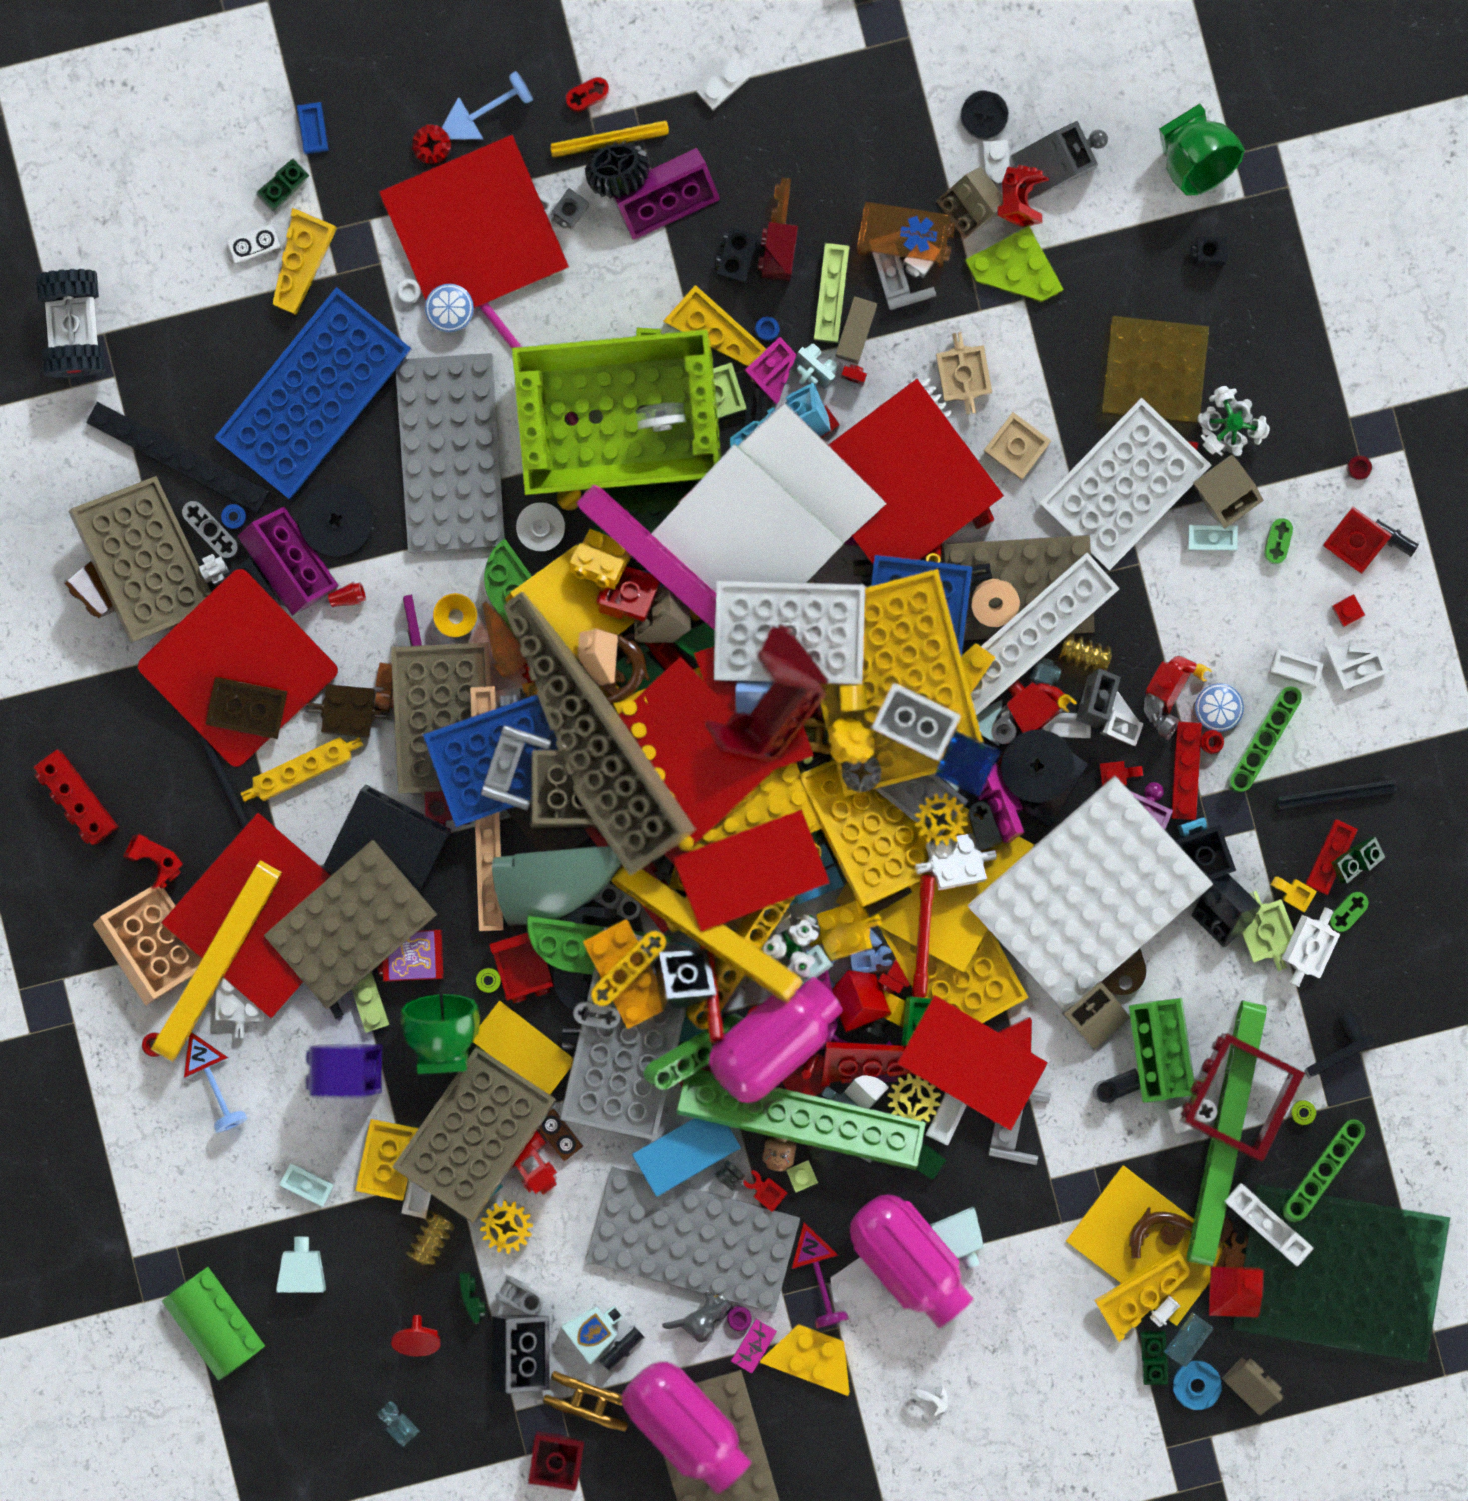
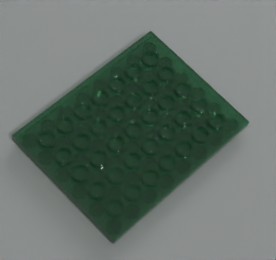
[1233,1184,1451,1363]

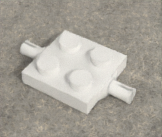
[915,833,997,890]
[1282,907,1340,987]
[215,977,265,1038]

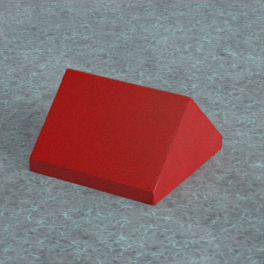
[832,970,891,1032]

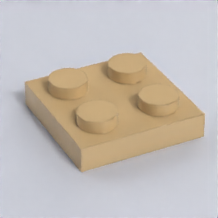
[983,412,1051,480]

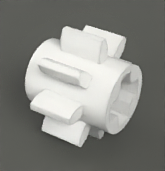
[199,554,229,585]

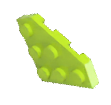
[965,226,1063,302]

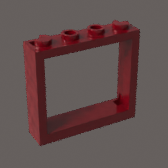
[1180,1033,1305,1161]

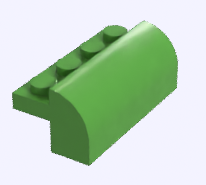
[1129,998,1195,1103]
[161,1267,265,1380]

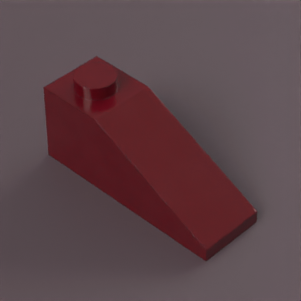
[760,623,829,685]

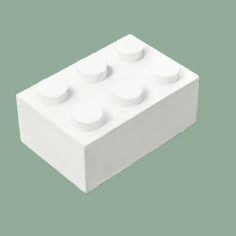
[872,683,961,761]

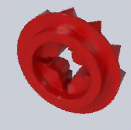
[412,125,451,164]

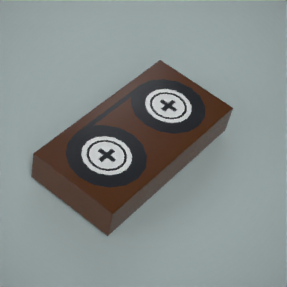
[538,1108,583,1161]

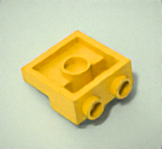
[570,529,632,590]

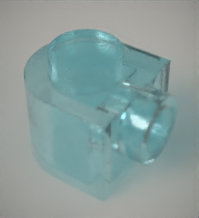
[1028,657,1062,686]

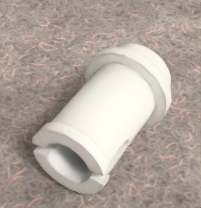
[1150,1295,1181,1327]

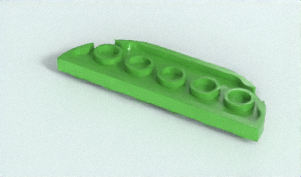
[484,538,532,645]
[527,915,672,975]

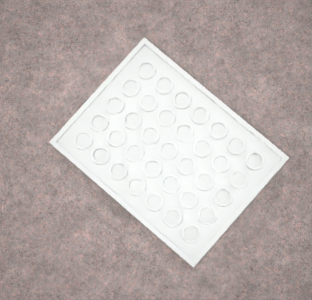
[968,776,1213,1011]

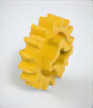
[915,793,968,846]
[480,1200,533,1254]

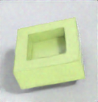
[786,1160,818,1192]

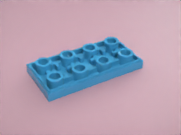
[632,1118,741,1197]

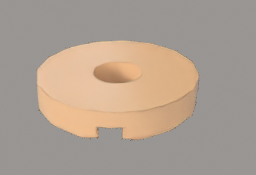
[971,579,1020,627]

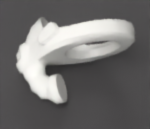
[910,1386,948,1416]

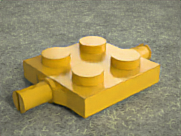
[809,901,882,961]

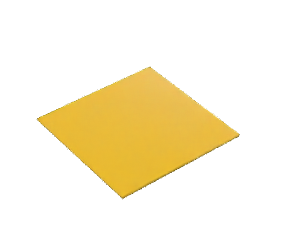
[836,807,1034,972]

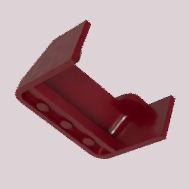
[705,651,825,761]

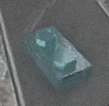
[1164,1312,1214,1367]

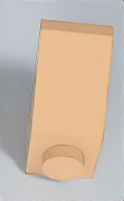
[578,629,618,686]

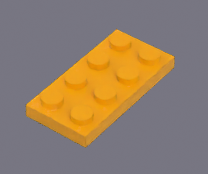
[582,919,664,1029]

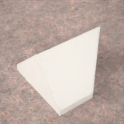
[1100,691,1143,746]

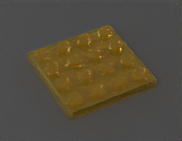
[1102,316,1209,423]

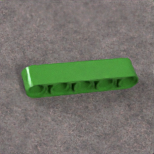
[1228,686,1302,792]
[644,1014,744,1090]
[1283,1120,1365,1222]

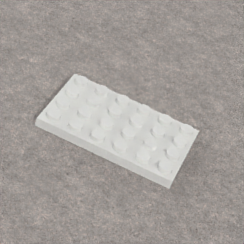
[1040,398,1212,570]
[714,581,865,684]

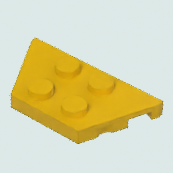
[760,1324,849,1396]

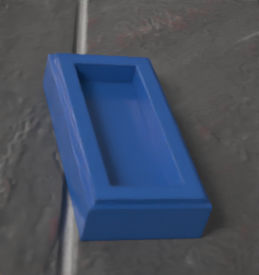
[297,102,329,155]

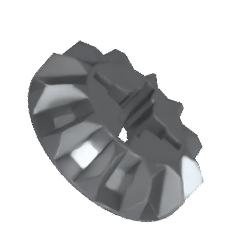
[842,755,881,792]

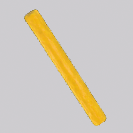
[550,121,669,157]

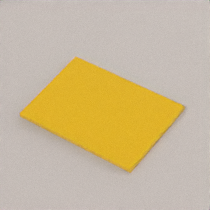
[1066,1165,1230,1326]

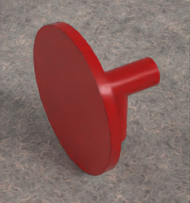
[782,1052,826,1096]
[391,1315,441,1356]

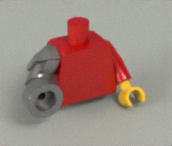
[1144,656,1212,741]
[991,679,1076,744]

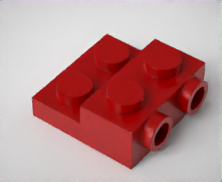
[596,566,661,622]

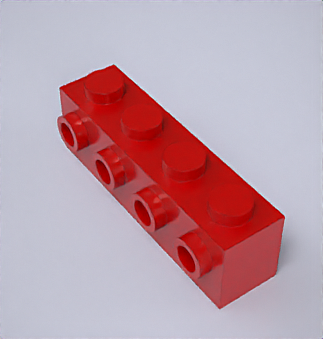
[34,749,119,845]

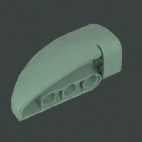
[492,846,621,927]

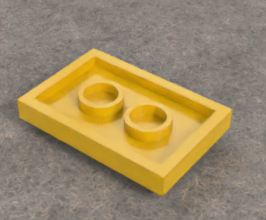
[355,1118,419,1201]

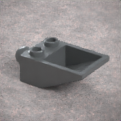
[1011,120,1108,199]

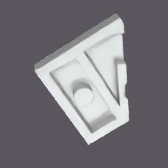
[1326,645,1389,690]
[830,1258,882,1302]

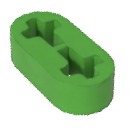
[1264,518,1293,564]
[1329,892,1369,932]

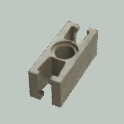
[835,296,877,364]

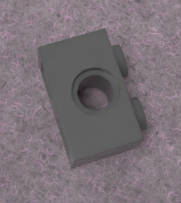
[1076,668,1121,728]

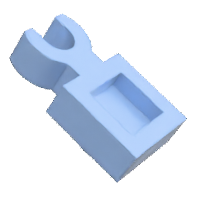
[849,945,893,973]

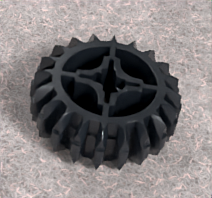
[584,140,650,199]

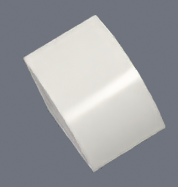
[844,1076,889,1109]

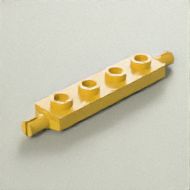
[241,737,364,802]

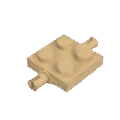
[936,332,992,415]

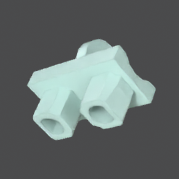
[794,344,839,389]

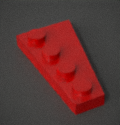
[821,1042,912,1087]

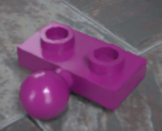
[1130,782,1173,830]

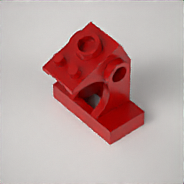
[997,165,1049,228]
[123,834,183,889]
[509,1131,557,1195]

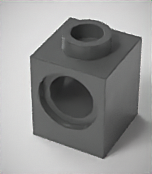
[552,188,589,229]

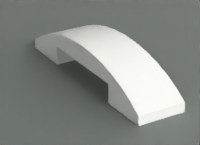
[1225,1183,1313,1266]

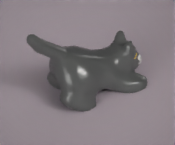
[662,1291,732,1343]

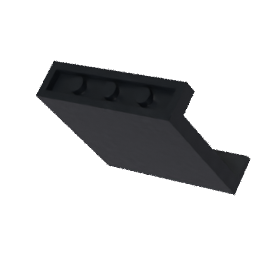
[324,784,452,893]

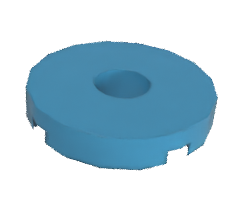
[1173,1361,1222,1410]

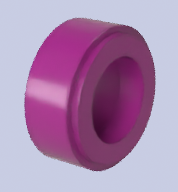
[727,1306,752,1331]

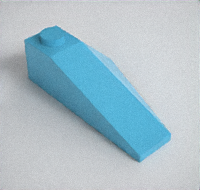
[730,383,831,447]

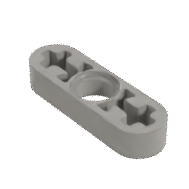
[182,501,239,559]

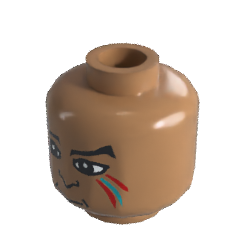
[762,1137,796,1171]

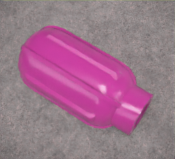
[709,977,843,1103]
[850,1194,974,1329]
[622,1361,751,1494]

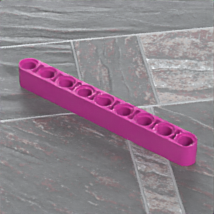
[577,484,717,631]

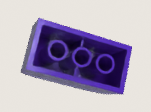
[306,1044,382,1097]

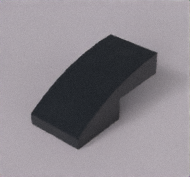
[560,907,617,924]

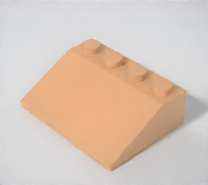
[93,886,202,1006]

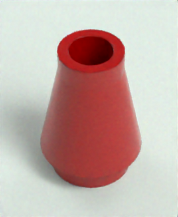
[328,581,366,608]

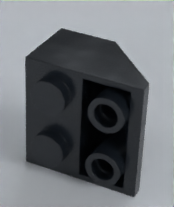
[1191,874,1261,948]

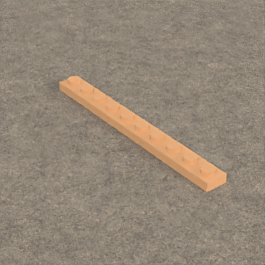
[470,686,503,931]

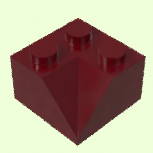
[758,222,798,282]
[528,1431,584,1491]

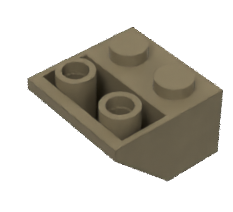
[936,166,1003,239]
[1193,455,1264,529]
[634,586,691,643]
[1062,981,1130,1050]
[1222,1357,1283,1415]

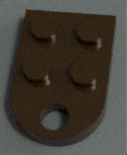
[1101,948,1146,995]

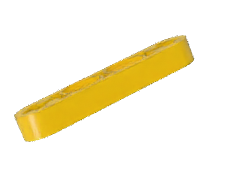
[591,931,666,1006]

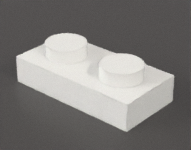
[697,59,749,111]
[983,140,1010,190]

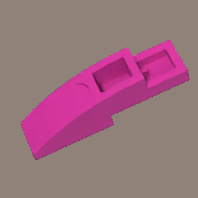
[965,753,1024,843]

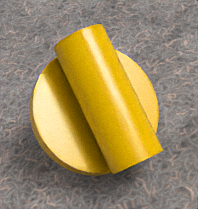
[557,490,581,511]

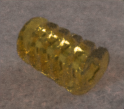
[1058,633,1112,672]
[406,1210,455,1265]

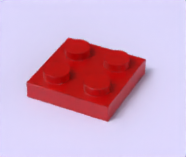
[1322,506,1392,574]

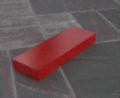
[1305,819,1358,895]

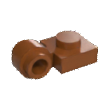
[375,662,394,711]

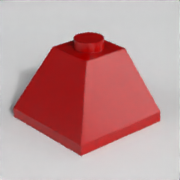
[1209,1266,1263,1317]

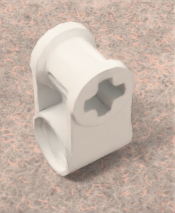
[1168,1099,1217,1133]

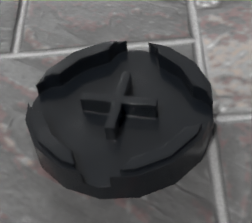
[960,90,1009,139]

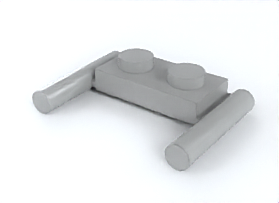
[869,230,936,310]
[481,725,551,810]
[988,1090,1051,1165]

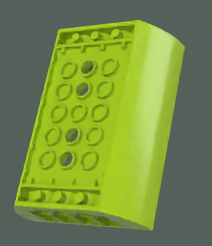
[512,330,721,495]

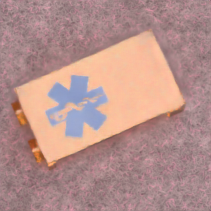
[857,202,955,268]

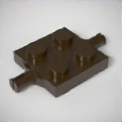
[306,684,390,738]

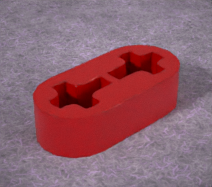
[566,77,609,112]

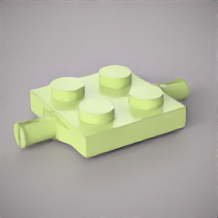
[1241,890,1294,971]

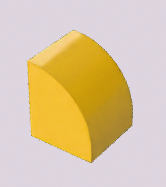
[840,684,867,711]

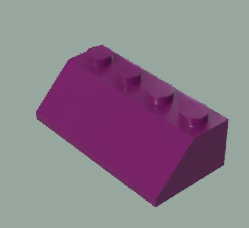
[613,148,720,240]
[238,507,339,616]

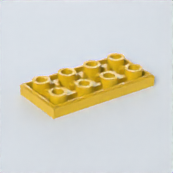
[473,1001,573,1095]

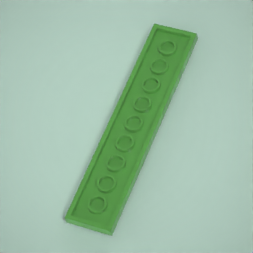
[676,1069,926,1170]

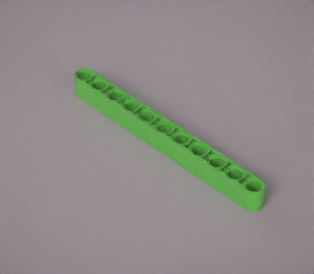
[1187,1000,1267,1267]

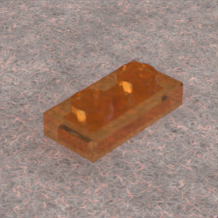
[771,178,791,224]

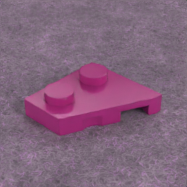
[744,337,796,405]

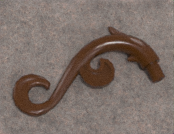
[603,635,650,705]
[1129,1207,1233,1258]

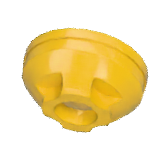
[433,593,477,638]

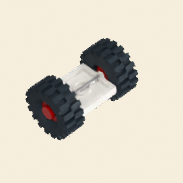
[36,269,105,378]

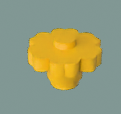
[829,717,875,764]

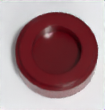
[1347,455,1372,480]

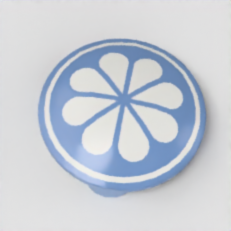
[425,284,474,332]
[1195,683,1244,732]

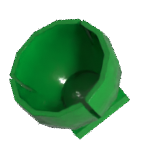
[1159,103,1245,196]
[400,994,480,1074]

